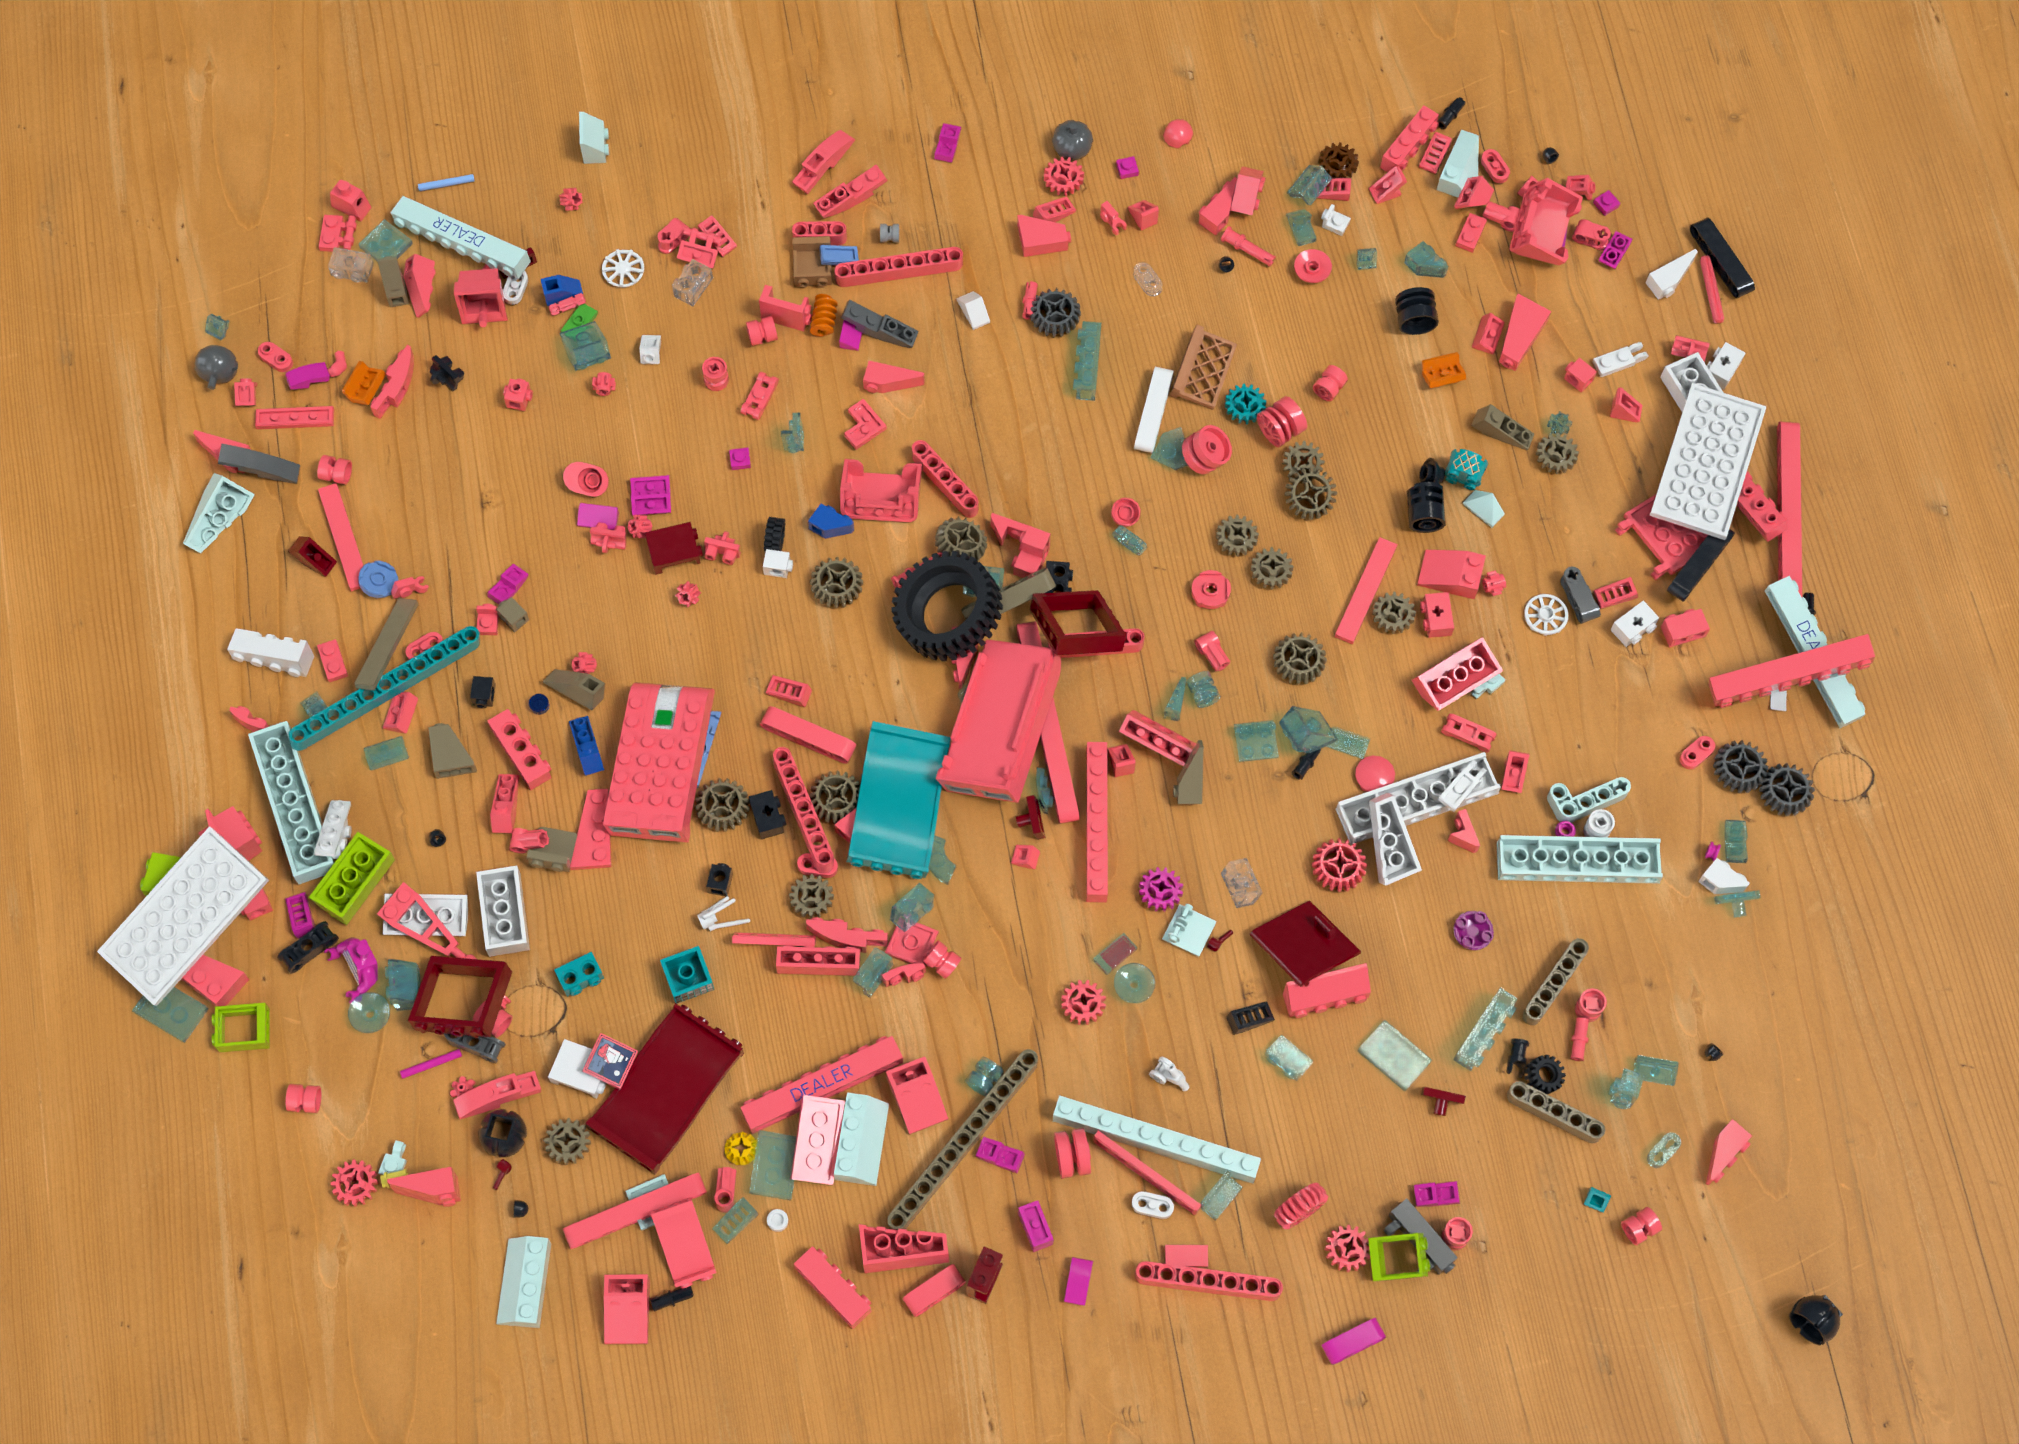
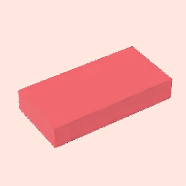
[1165,1245,1208,1268]

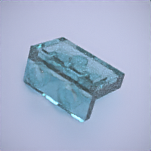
[1287,165,1332,205]
[781,413,804,453]
[853,948,893,998]
[1265,1035,1313,1081]

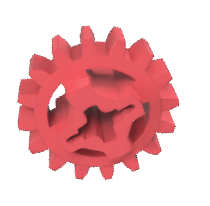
[1044,157,1084,196]
[1061,980,1106,1025]
[331,1159,379,1207]
[1325,1225,1370,1272]

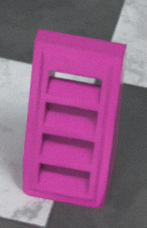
[285,892,315,939]

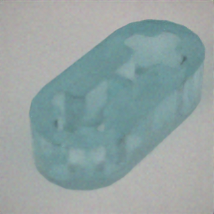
[1112,525,1147,556]
[1647,1133,1681,1168]

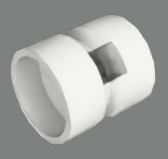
[1583,809,1615,837]

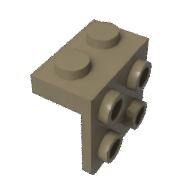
[527,827,577,872]

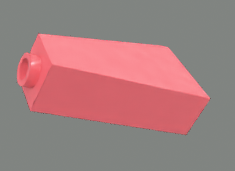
[1499,294,1551,371]

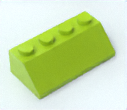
[309,832,395,926]

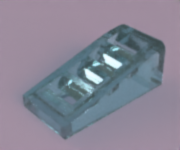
[1164,677,1186,721]
[712,1197,758,1244]

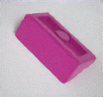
[839,320,862,351]
[577,503,619,530]

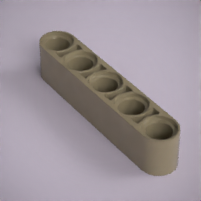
[961,568,1056,619]
[1523,938,1589,1025]
[1507,1082,1605,1143]

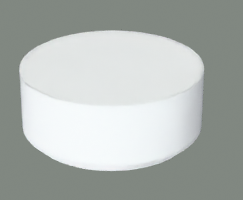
[767,1209,788,1232]

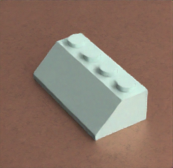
[834,1093,889,1186]
[496,1236,551,1328]

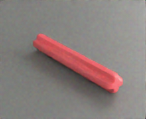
[1700,255,1724,324]

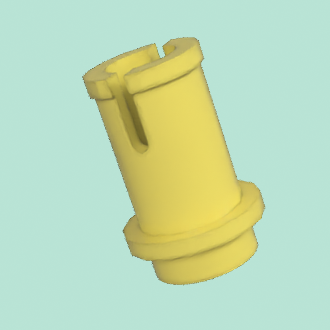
[380,1169,408,1189]

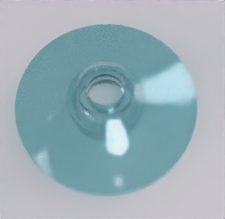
[1114,963,1155,1003]
[348,992,390,1033]

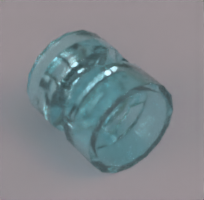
[1186,671,1221,708]
[965,1057,1004,1096]

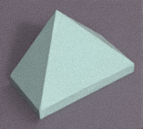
[1462,490,1505,528]

